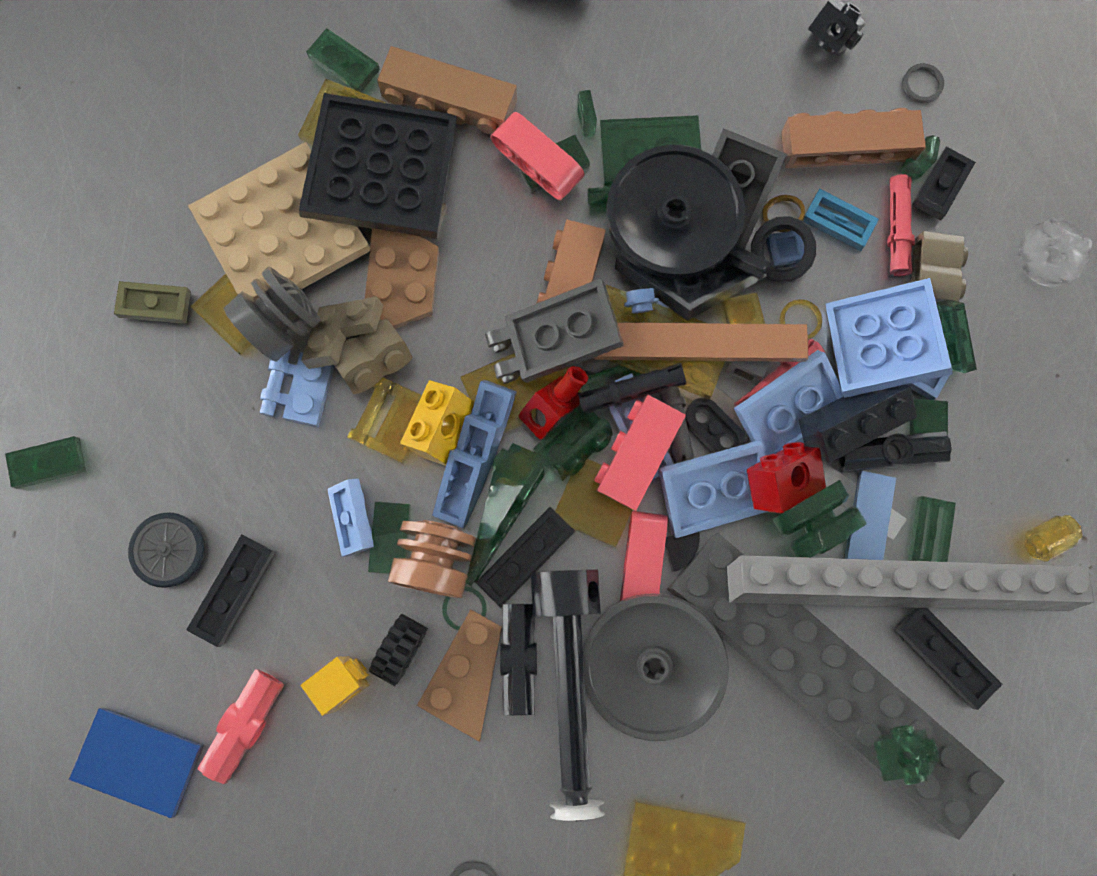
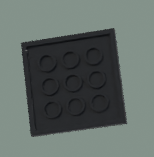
[299,93,457,239]

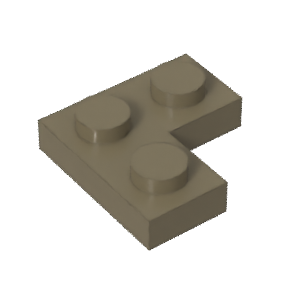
[301,296,384,369]

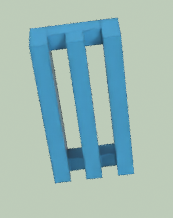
[803,188,879,251]

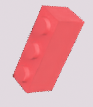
[594,395,686,511]

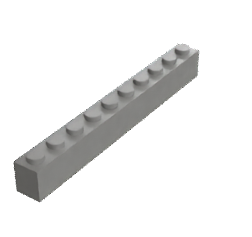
[727,555,1095,611]

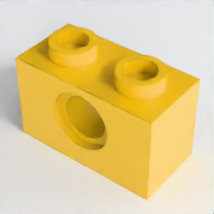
[400,380,474,466]
[300,656,370,716]

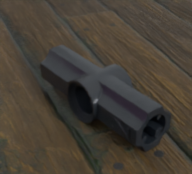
[839,431,952,472]
[500,604,537,716]

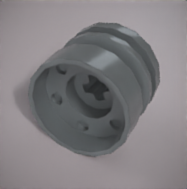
[224,266,321,362]

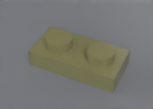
[114,281,191,324]

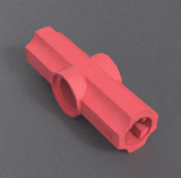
[197,669,285,784]

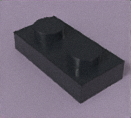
[912,146,976,221]

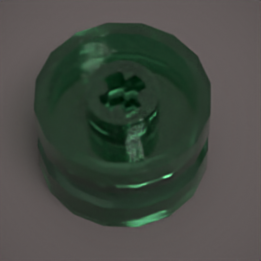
[772,480,868,558]

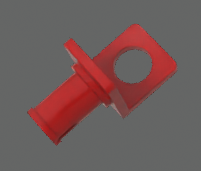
[518,366,588,440]

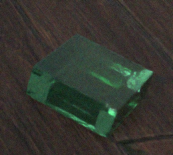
[576,90,597,137]
[910,399,948,435]

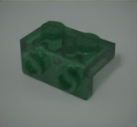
[533,405,613,481]

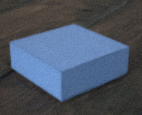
[766,231,804,269]

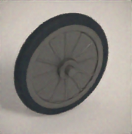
[128,512,204,588]

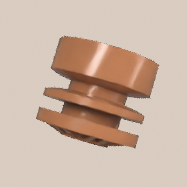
[388,520,476,599]

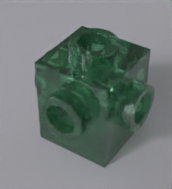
[874,724,939,785]

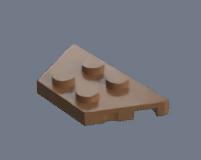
[365,228,439,330]

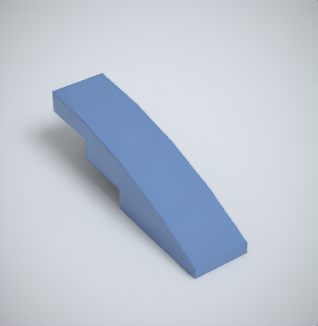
[432,380,517,528]

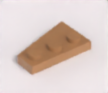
[417,609,502,742]

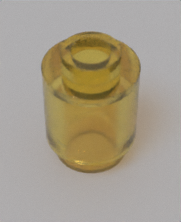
[1024,515,1083,562]

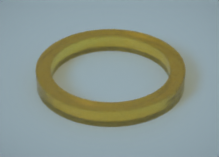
[779,299,822,340]

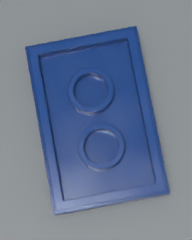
[69,708,204,818]

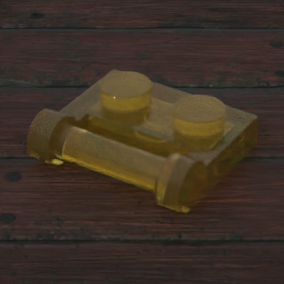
[347,377,422,464]

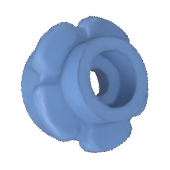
[624,288,659,314]

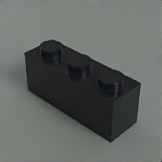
[798,385,917,463]

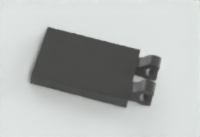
[485,278,624,384]

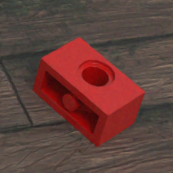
[747,442,826,513]

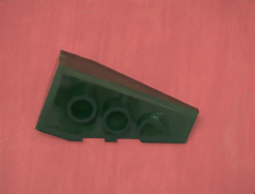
[466,443,549,588]

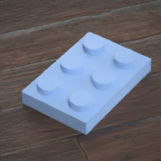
[734,350,843,455]
[658,441,768,538]

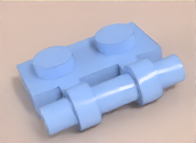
[260,350,335,428]

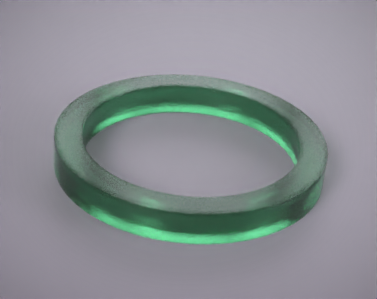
[442,587,487,631]

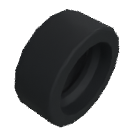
[751,216,816,282]

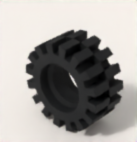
[369,614,428,687]

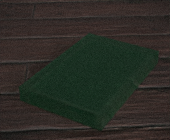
[600,115,701,186]

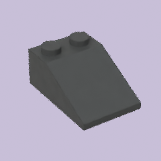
[712,128,787,249]

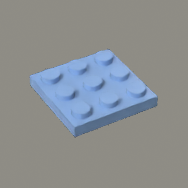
[825,278,953,398]

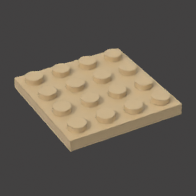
[188,142,371,300]

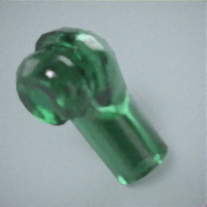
[901,135,941,180]

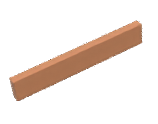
[594,322,808,362]

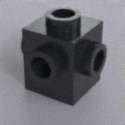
[808,0,867,54]

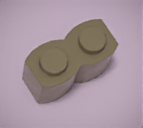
[910,231,968,308]
[334,319,413,394]

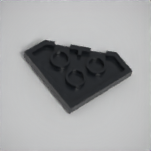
[615,255,758,321]

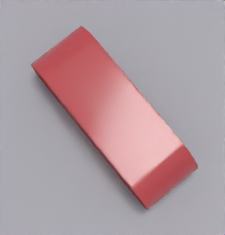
[490,112,585,200]
[620,510,668,601]

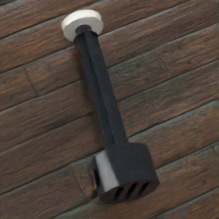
[531,569,605,821]

